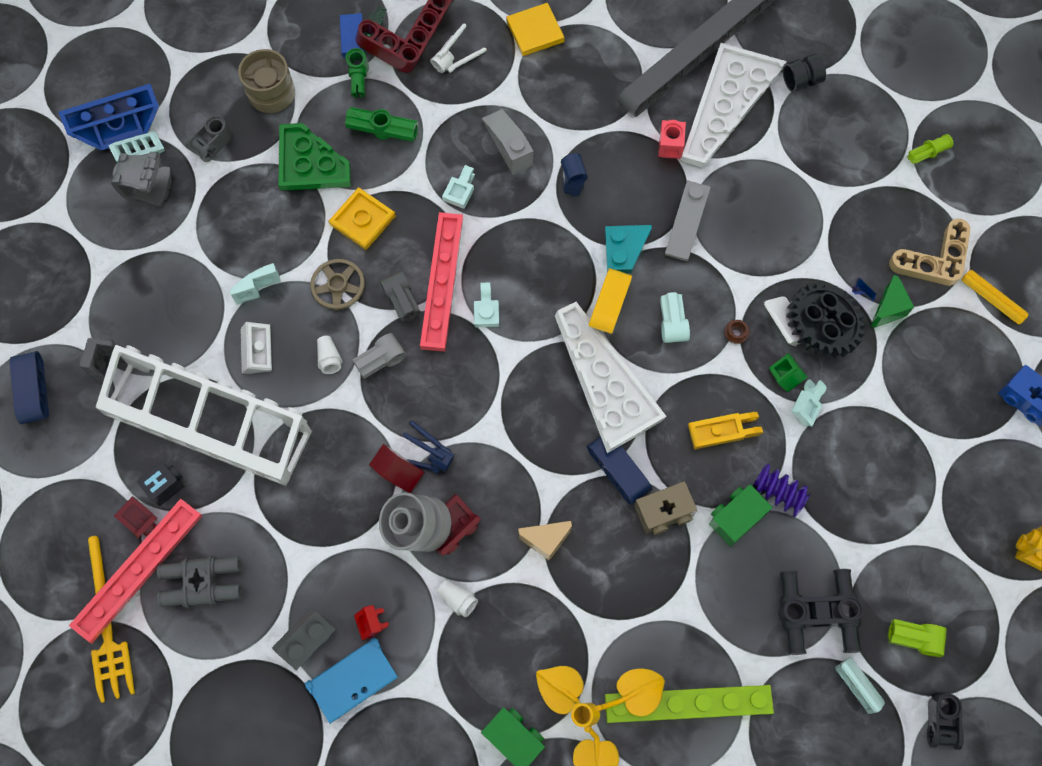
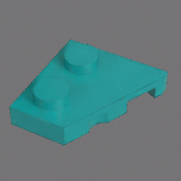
[605,225,652,273]

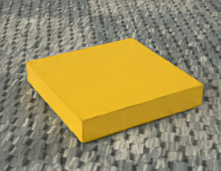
[506,3,564,56]
[328,187,396,250]

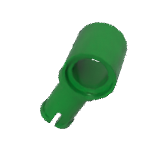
[345,48,369,98]

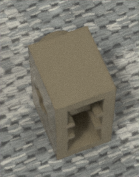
[634,481,697,535]

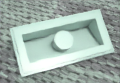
[835,657,885,714]

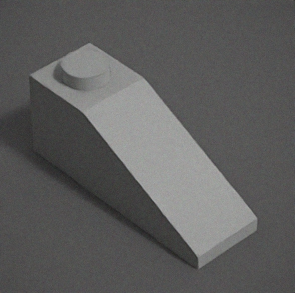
[482,109,533,175]
[665,180,710,262]

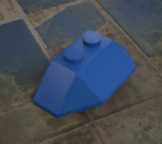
[58,84,159,150]

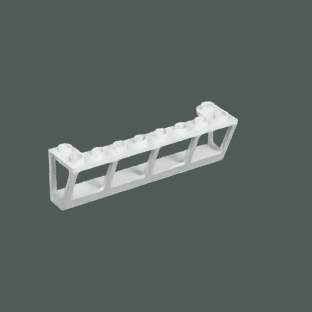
[96,345,312,486]

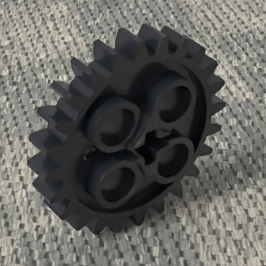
[786,282,866,359]

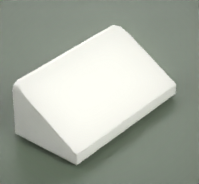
[764,297,800,347]
[241,322,272,374]

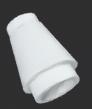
[317,336,342,374]
[437,580,478,617]

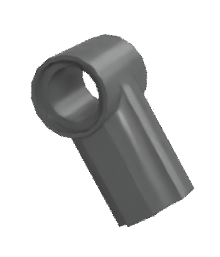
[380,271,420,322]

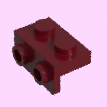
[435,494,481,556]

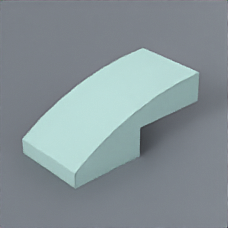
[230,263,281,304]

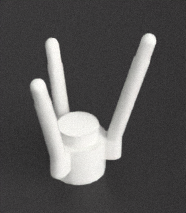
[430,23,487,73]

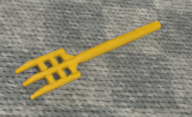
[88,536,135,703]

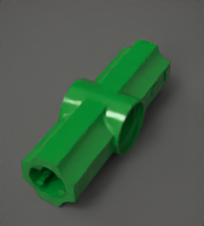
[345,107,418,142]

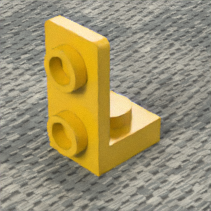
[1015,526,1042,571]

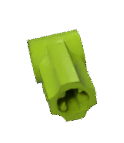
[887,619,947,657]

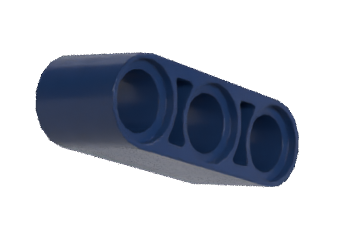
[10,351,49,424]
[586,436,653,505]

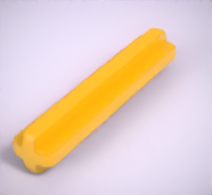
[961,270,1029,324]

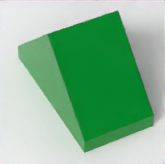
[870,275,914,328]

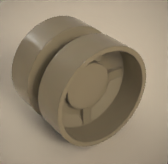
[238,49,295,113]

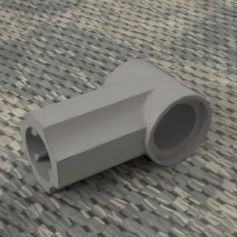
[352,333,406,379]

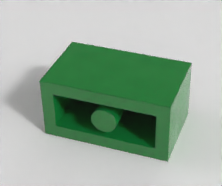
[709,484,773,547]
[481,707,545,766]

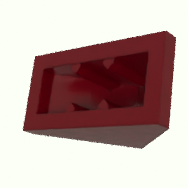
[369,444,425,493]

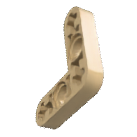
[889,218,970,286]

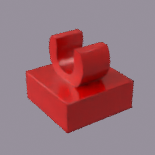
[354,605,389,641]

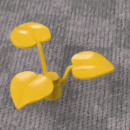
[536,666,665,766]

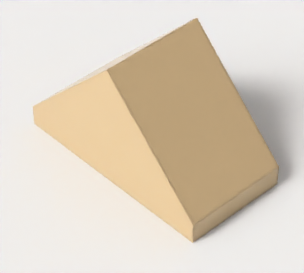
[518,521,572,561]

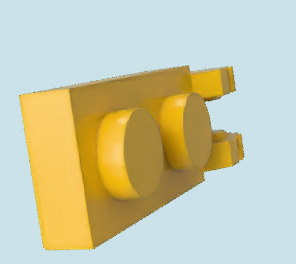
[688,412,763,450]

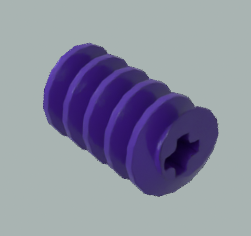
[752,463,811,517]

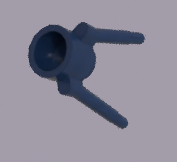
[403,420,455,474]

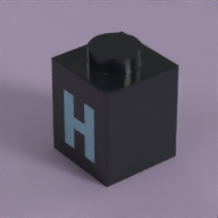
[136,461,185,506]

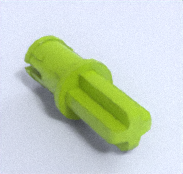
[907,134,954,164]

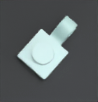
[442,165,475,209]
[474,282,499,328]
[791,380,826,426]

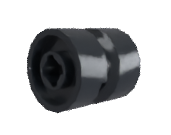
[783,53,826,93]

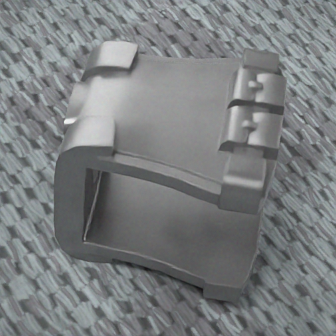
[111,152,172,207]

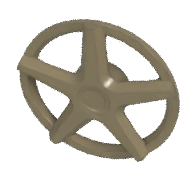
[310,259,365,311]

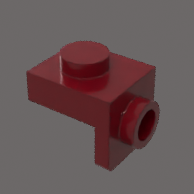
[113,496,157,538]

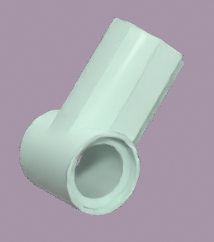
[660,292,690,343]

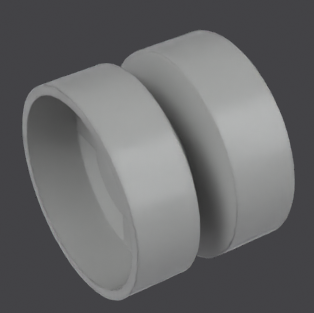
[379,492,451,552]

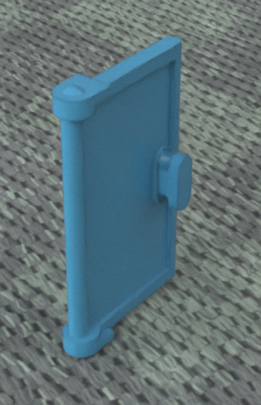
[305,636,398,724]

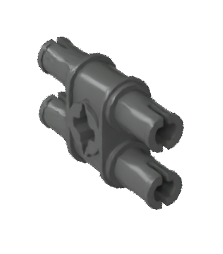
[157,555,242,608]

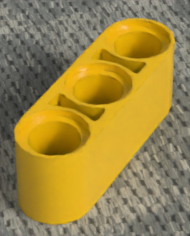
[588,268,632,334]

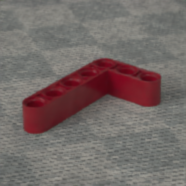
[355,0,453,73]

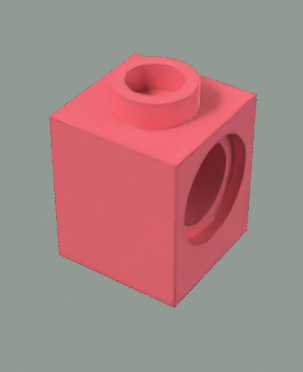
[658,120,686,159]

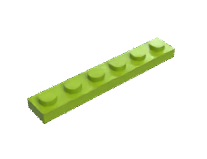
[605,685,774,723]

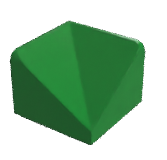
[769,353,808,392]

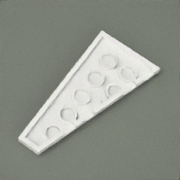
[681,43,787,168]
[555,302,666,453]

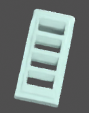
[108,131,165,163]

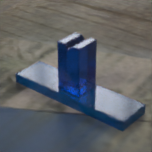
[852,277,876,301]

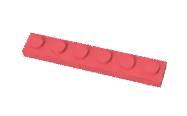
[420,212,463,352]
[69,499,202,644]

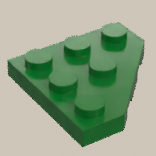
[278,123,351,191]

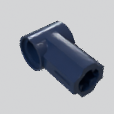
[561,153,588,197]

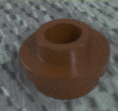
[724,320,750,344]

